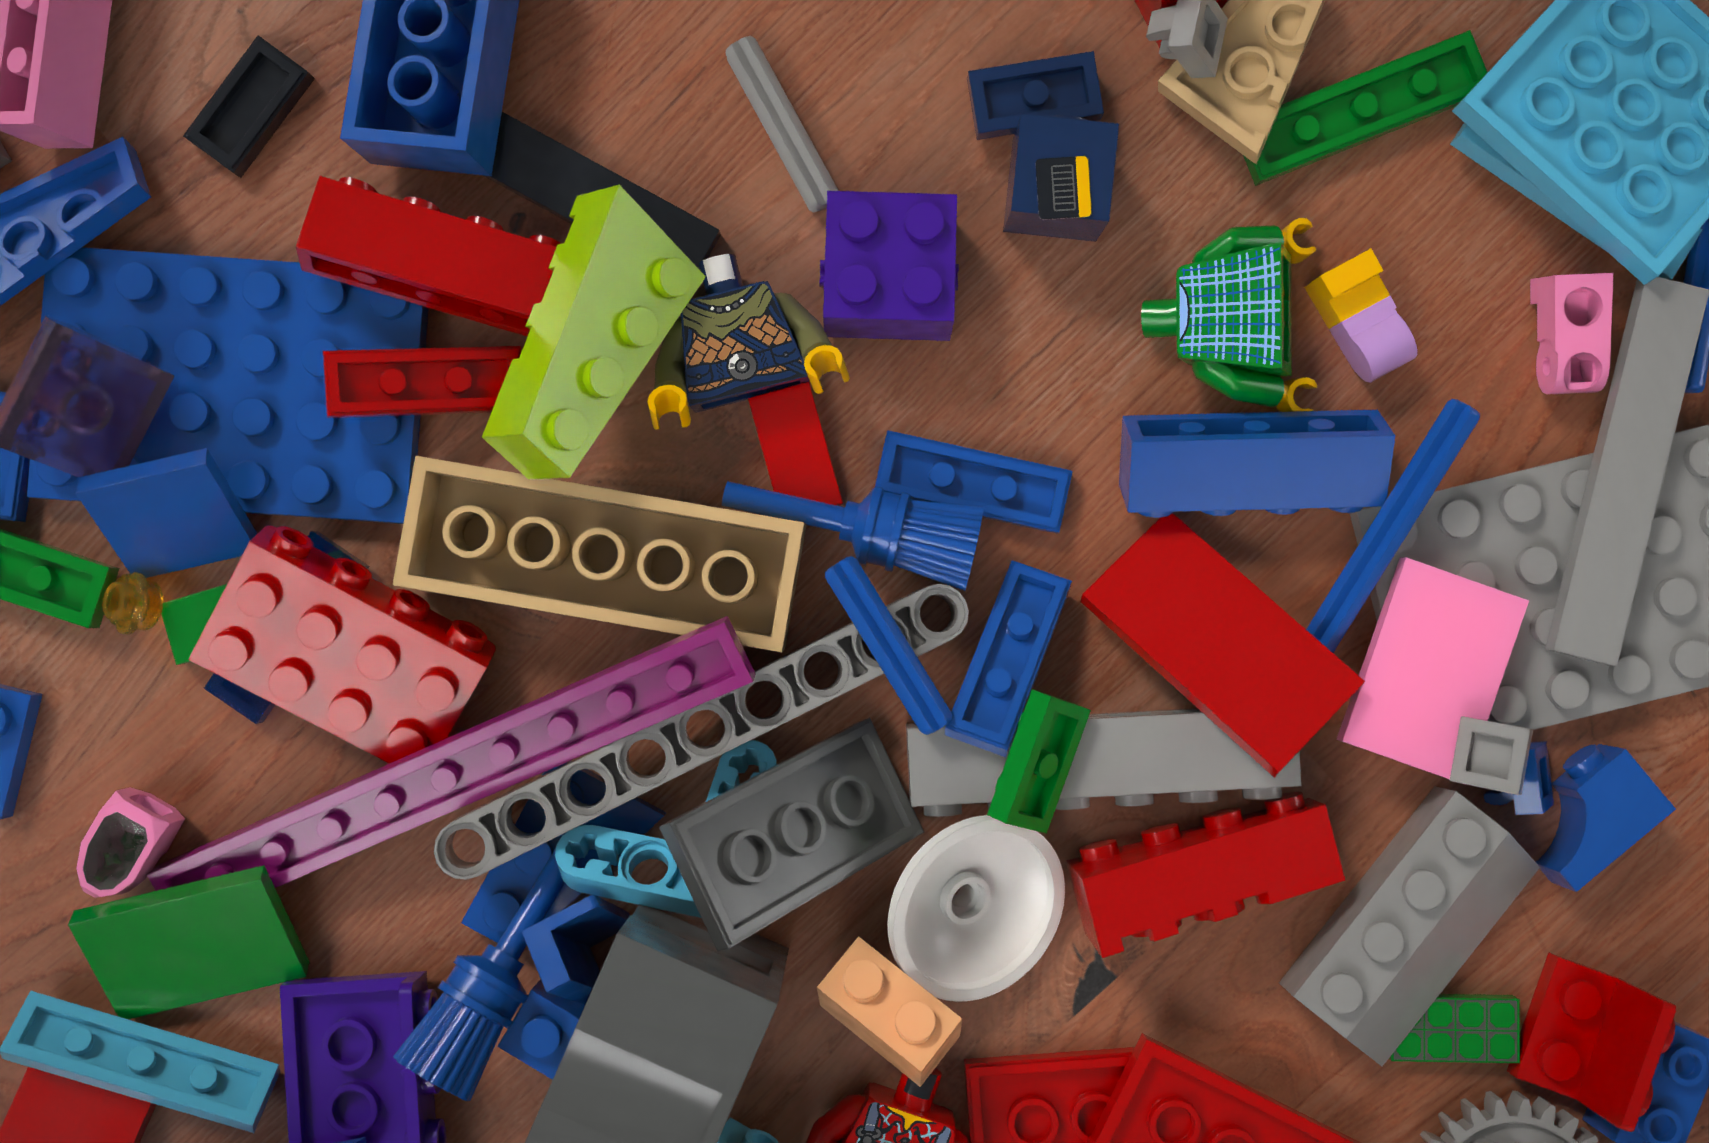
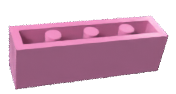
[0,0,112,149]

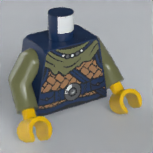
[647,254,850,430]

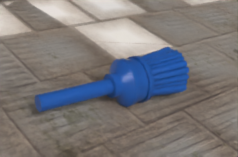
[722,481,984,591]
[393,849,580,1101]

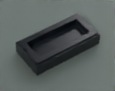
[183,35,315,178]

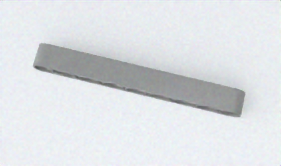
[434,584,969,880]

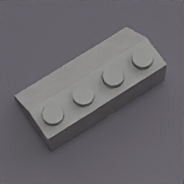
[1279,786,1540,1066]

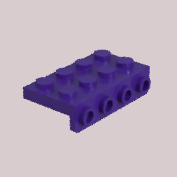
[280,971,446,1143]

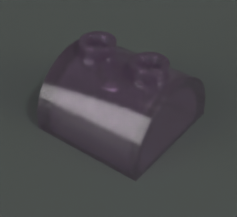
[0,316,174,477]

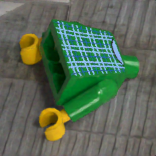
[1141,218,1317,412]

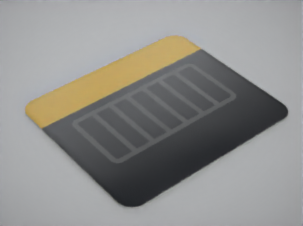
[1035,156,1091,220]

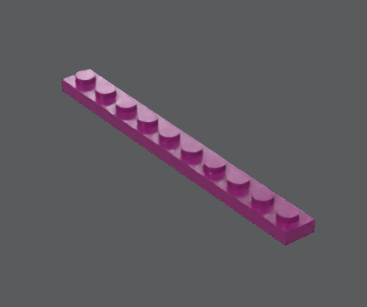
[147,616,756,891]

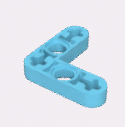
[555,740,777,918]

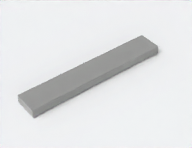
[1545,277,1709,666]

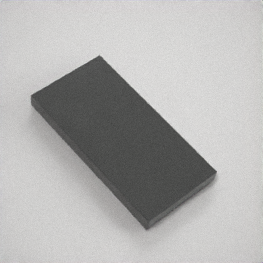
[659,718,924,951]

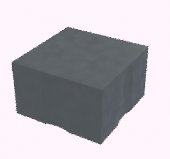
[525,905,789,1143]

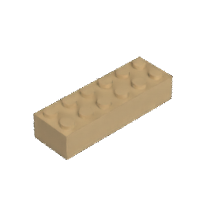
[393,456,806,652]

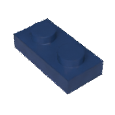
[967,51,1104,140]

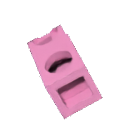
[1530,273,1613,394]

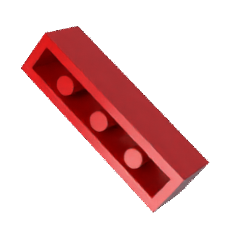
[296,176,562,337]

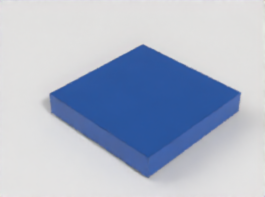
[75,448,257,580]

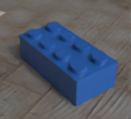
[340,0,519,176]

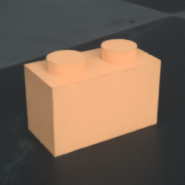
[817,936,962,1087]

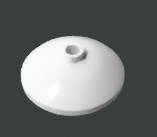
[887,815,1065,1002]

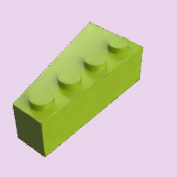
[482,185,706,479]

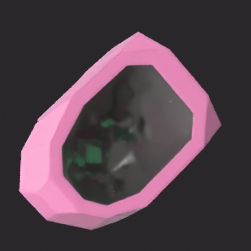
[76,787,185,898]

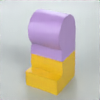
[1304,248,1417,383]

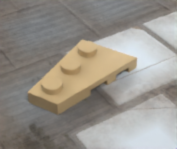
[1158,0,1325,164]

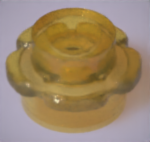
[102,572,163,635]

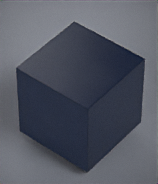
[1003,113,1119,242]

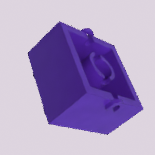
[819,191,959,341]

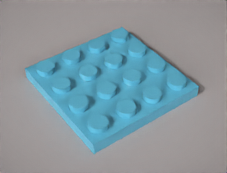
[1452,0,1709,285]

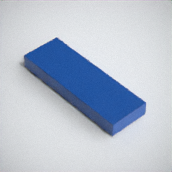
[875,430,1073,534]
[944,560,1072,758]

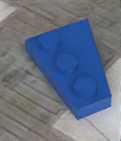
[461,761,666,943]

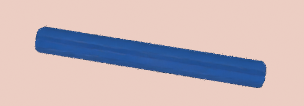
[1306,399,1480,653]

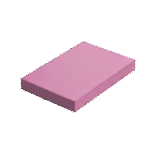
[1336,557,1529,785]

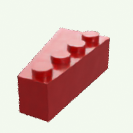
[1066,791,1346,958]

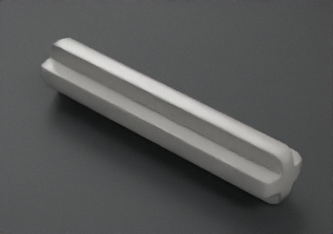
[726,36,838,213]

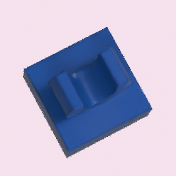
[1484,741,1554,815]

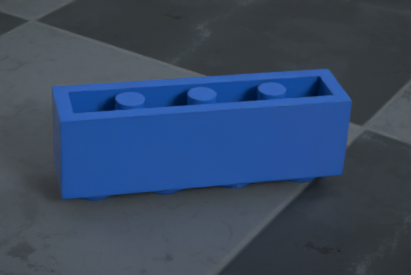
[1119,409,1396,518]

